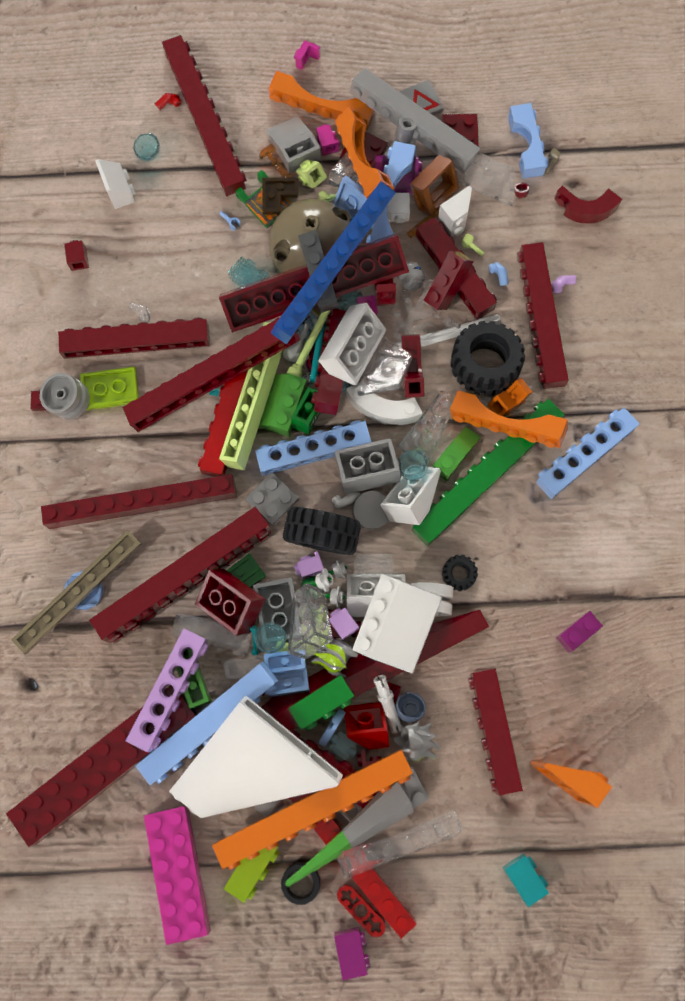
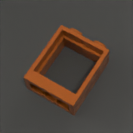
[410,155,460,216]

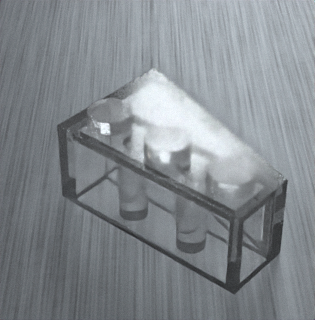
[288,583,333,660]

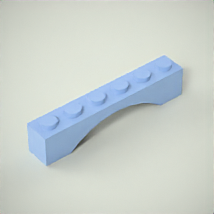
[366,141,416,243]

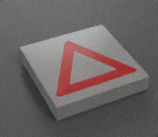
[399,80,444,115]

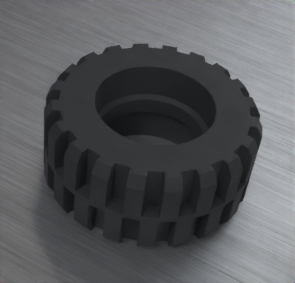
[450,321,525,396]
[282,507,361,555]

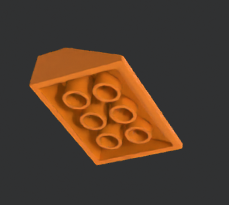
[530,761,612,808]

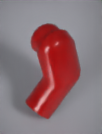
[154,93,182,110]

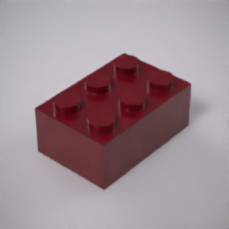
[195,569,266,636]

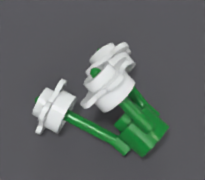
[301,560,347,608]

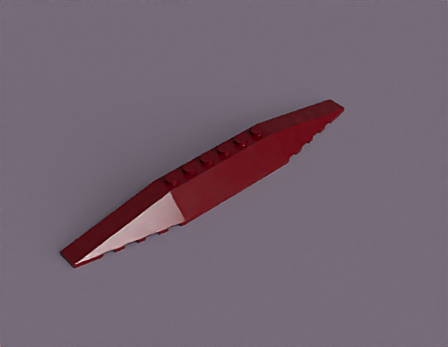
[261,610,489,730]

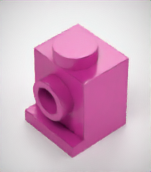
[316,125,339,156]

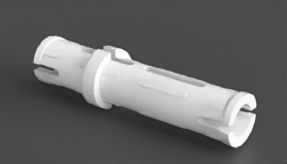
[373,675,403,734]

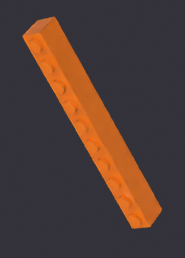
[212,749,413,870]

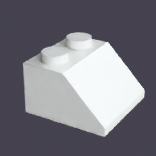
[95,159,136,209]
[438,186,472,237]

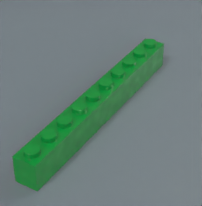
[411,399,565,547]

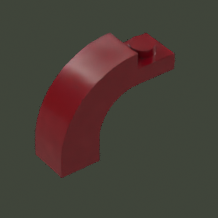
[554,186,622,224]
[374,278,396,306]
[401,334,425,398]

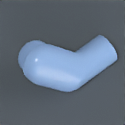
[489,262,509,286]

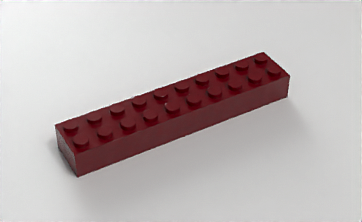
[219,233,409,333]
[89,506,272,643]
[6,685,198,847]

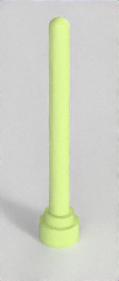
[286,310,331,377]

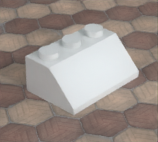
[347,574,406,617]

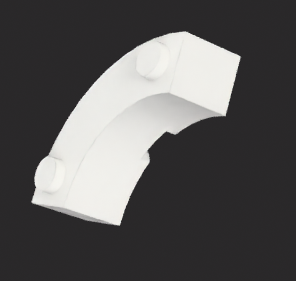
[346,381,423,425]

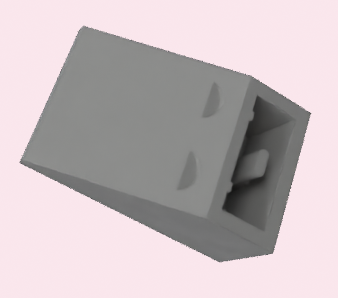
[266,116,321,174]

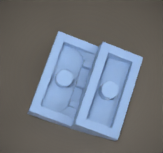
[264,649,310,697]

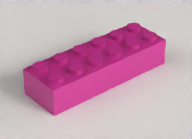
[144,805,211,945]

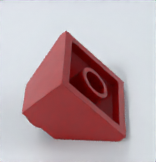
[344,702,389,750]

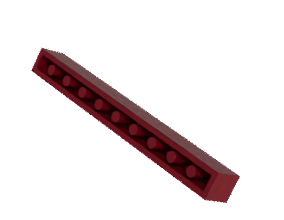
[162,35,247,197]
[122,316,301,432]
[41,474,237,529]

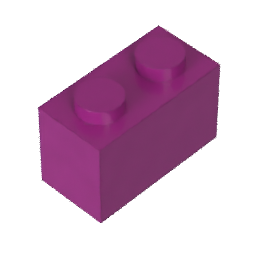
[555,611,603,653]
[334,927,371,981]

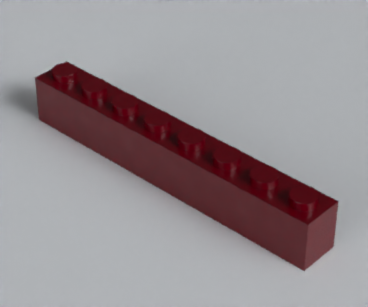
[517,242,569,389]
[58,317,210,359]

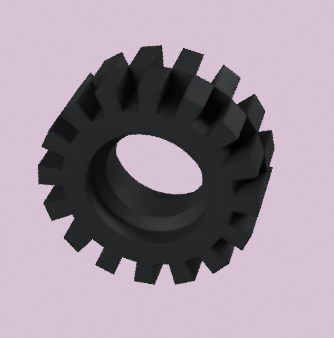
[442,555,478,591]

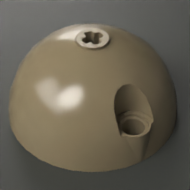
[269,198,351,273]

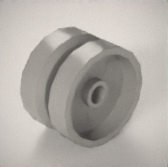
[40,373,90,420]

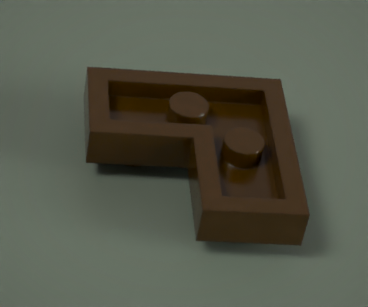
[262,177,298,215]

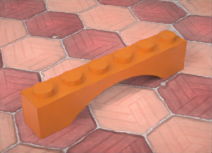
[269,71,375,130]
[335,106,394,199]
[450,390,568,448]

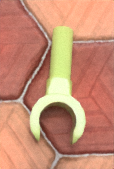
[318,190,336,202]
[462,234,484,256]

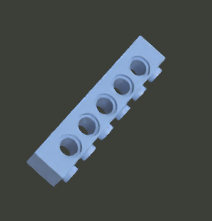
[536,407,639,499]
[255,420,372,476]

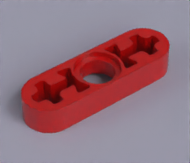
[337,884,385,937]

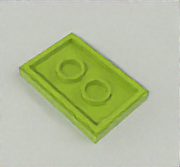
[80,366,139,410]

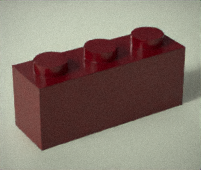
[423,251,474,310]

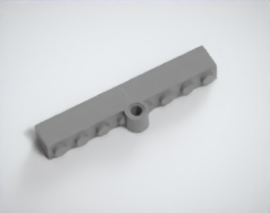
[349,68,480,173]

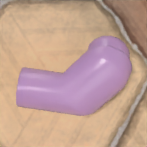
[552,275,576,293]

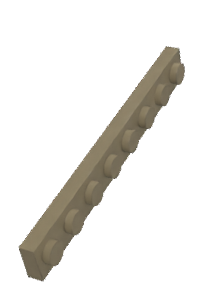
[11,529,142,654]

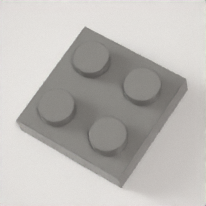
[245,472,299,526]

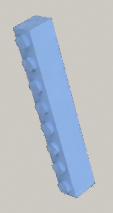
[136,662,279,785]

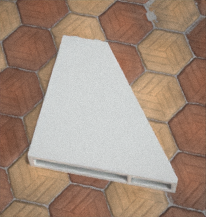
[169,695,343,818]

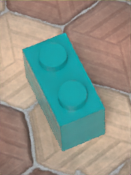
[502,853,549,907]

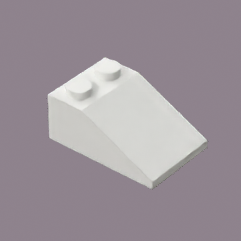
[380,466,441,525]

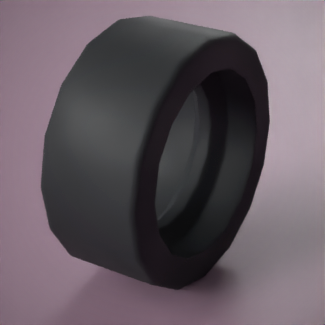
[281,862,321,905]

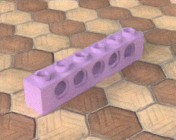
[126,629,209,752]

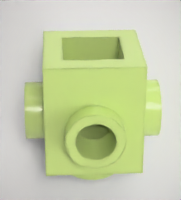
[296,160,327,188]

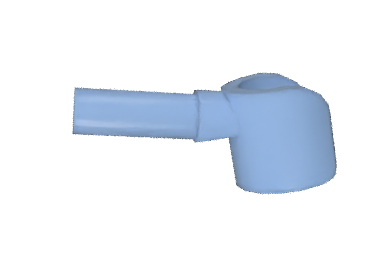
[219,211,240,231]

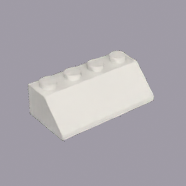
[318,303,386,385]

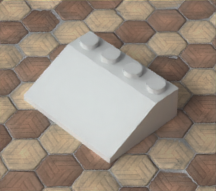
[352,574,442,673]

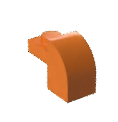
[487,378,533,417]

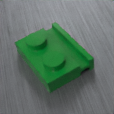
[227,553,266,588]

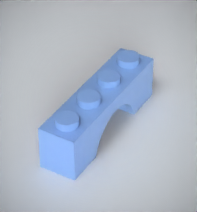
[508,103,548,179]

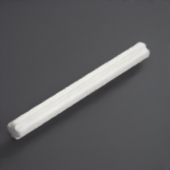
[394,314,501,354]

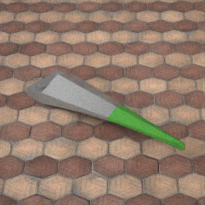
[285,764,429,887]

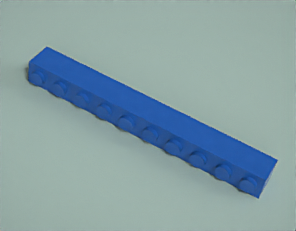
[271,181,396,345]

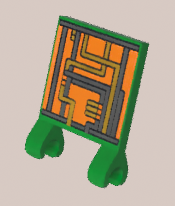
[235,170,292,228]

